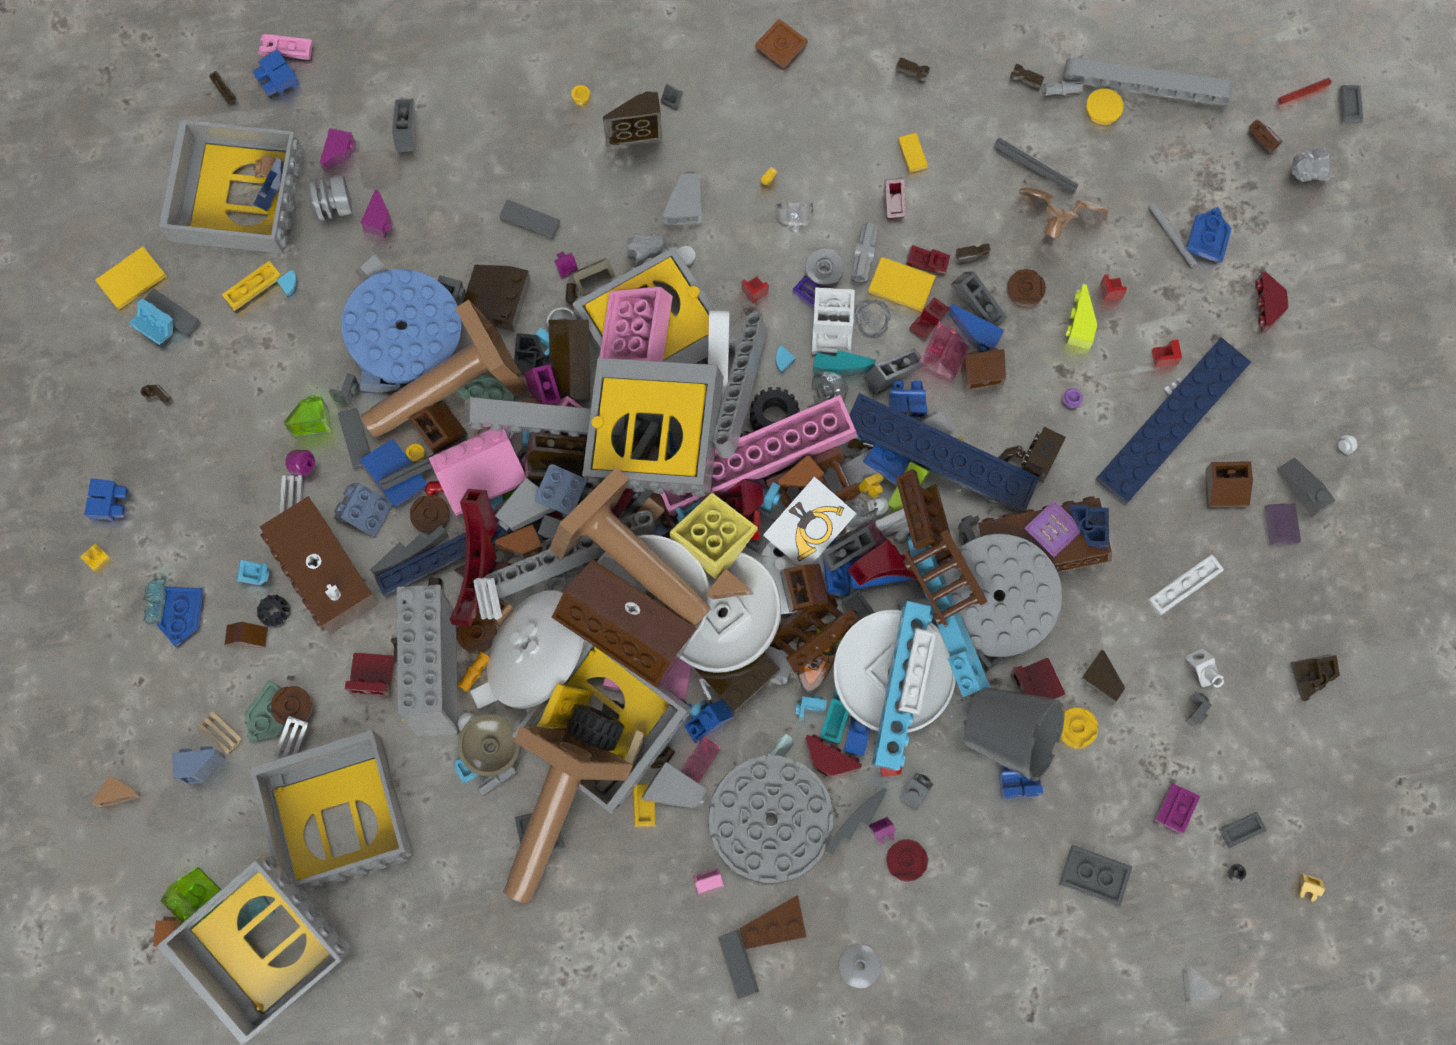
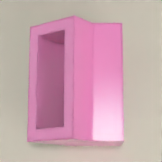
[693,868,724,894]

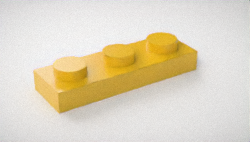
[222,261,281,311]

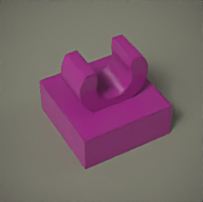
[554,251,578,278]
[869,817,896,845]

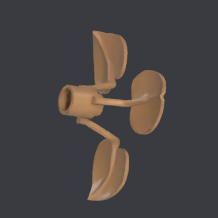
[1019,188,1108,238]

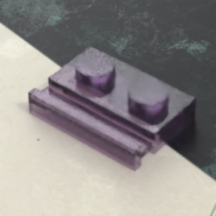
[1265,503,1301,545]

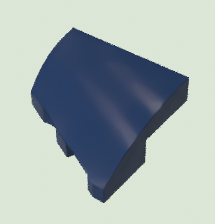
[253,158,283,211]
[1069,504,1109,550]

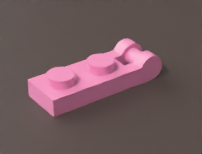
[258,34,313,60]

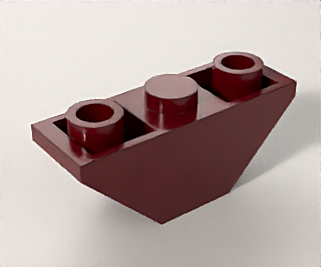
[1255,272,1289,333]
[805,734,862,779]

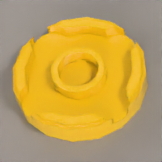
[1085,88,1124,125]
[1060,707,1098,749]

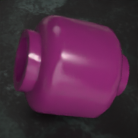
[285,449,315,476]

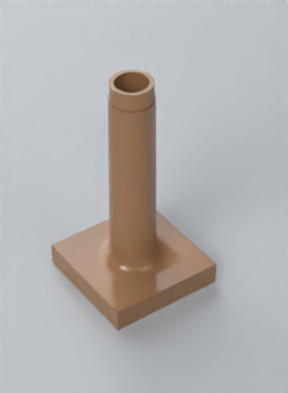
[361,300,528,438]
[550,467,711,627]
[503,726,633,903]

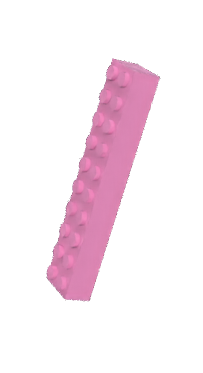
[660,395,858,516]

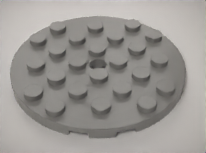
[943,533,1062,657]
[708,755,834,883]

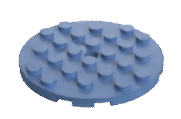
[341,269,461,383]

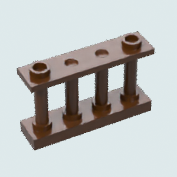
[766,446,861,509]
[896,469,952,562]
[903,530,989,628]
[769,589,858,673]

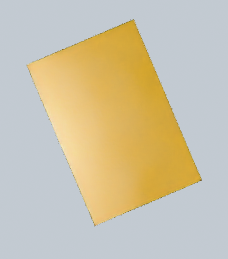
[95,246,167,310]
[868,257,936,312]
[540,683,593,729]

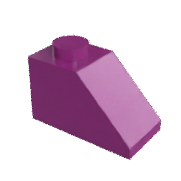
[320,128,356,171]
[360,190,393,238]
[524,364,561,405]

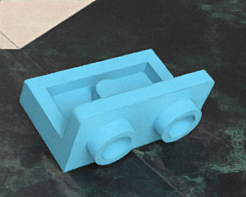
[130,298,173,345]

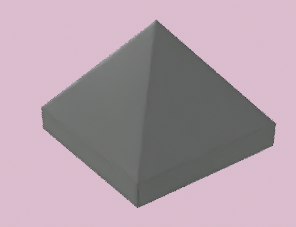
[661,84,683,109]

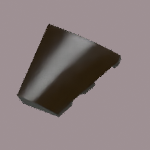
[1081,649,1125,705]
[1291,654,1340,701]

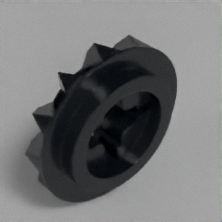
[257,594,290,627]

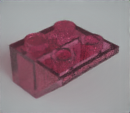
[918,322,969,380]

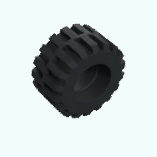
[750,387,800,431]
[566,705,625,751]

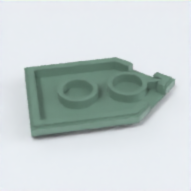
[458,374,516,402]
[245,680,285,743]

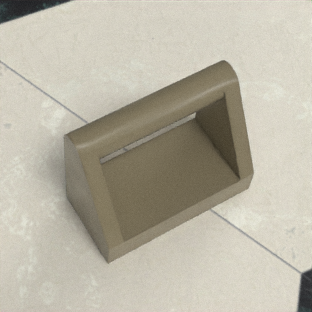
[570,258,615,297]

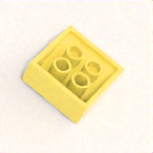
[670,493,758,580]

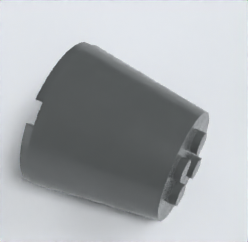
[964,687,1065,781]

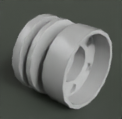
[310,174,353,221]

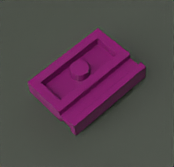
[1154,783,1200,834]

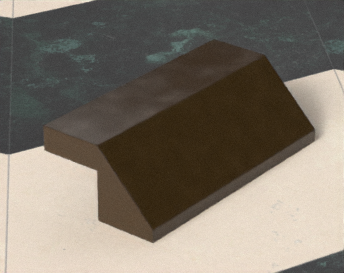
[548,319,590,400]
[525,432,604,485]

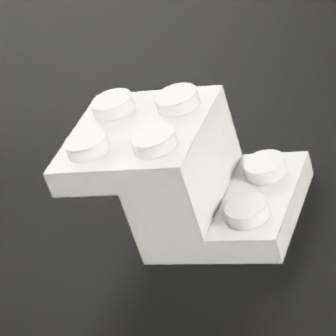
[812,288,855,355]

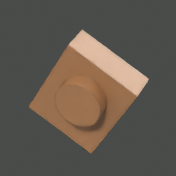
[254,155,284,178]

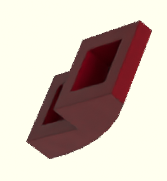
[906,245,950,274]
[909,297,950,341]

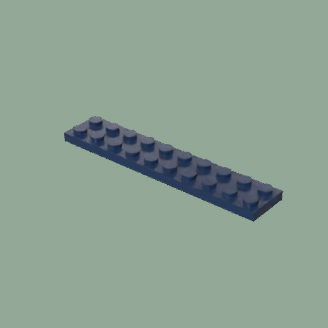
[1096,337,1251,504]
[849,393,1039,513]

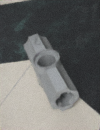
[851,223,878,282]

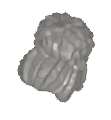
[1292,147,1334,182]
[627,233,667,267]

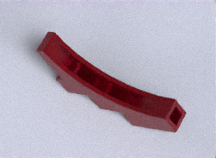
[450,489,498,627]
[848,539,950,586]

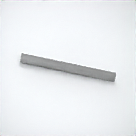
[1148,202,1198,268]

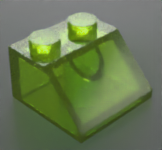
[284,395,332,438]
[160,867,224,929]

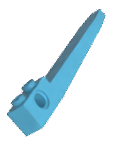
[908,540,990,697]

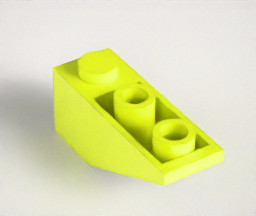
[1065,284,1097,349]

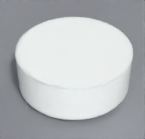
[677,246,695,266]

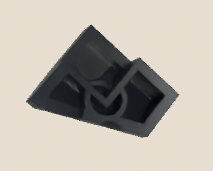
[514,333,547,376]

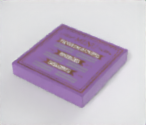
[1025,500,1081,558]

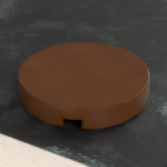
[1007,269,1046,307]
[410,495,450,534]
[456,613,497,654]
[271,686,313,727]

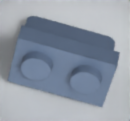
[535,464,588,518]
[334,483,392,536]

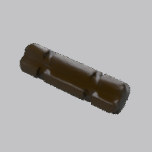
[209,71,236,104]

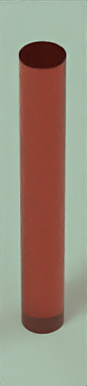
[1278,78,1332,105]

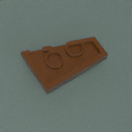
[740,895,806,949]

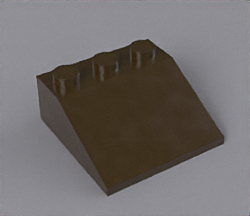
[603,91,662,147]
[463,265,531,332]
[693,652,781,713]

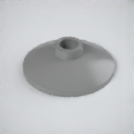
[805,249,844,285]
[839,945,881,988]

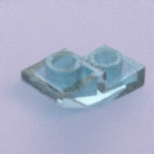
[143,579,165,624]
[238,896,276,931]

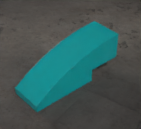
[812,350,876,376]
[820,688,849,744]

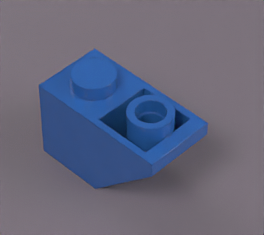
[685,700,734,743]
[844,716,870,756]

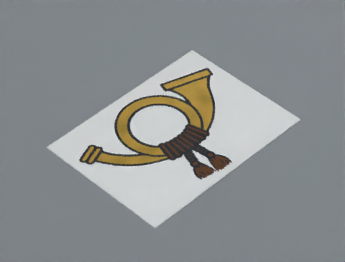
[763,477,857,566]

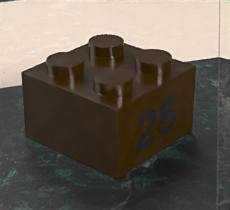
[1021,426,1066,483]

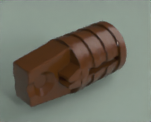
[1249,119,1282,153]

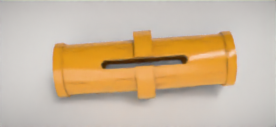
[457,651,489,693]

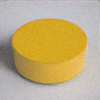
[571,85,591,105]
[760,167,778,186]
[405,443,426,463]

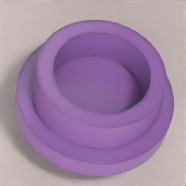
[1063,389,1083,408]

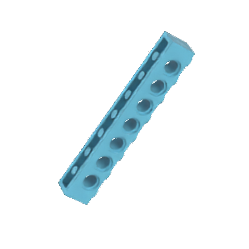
[872,601,933,771]

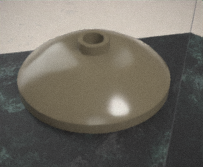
[458,714,521,777]

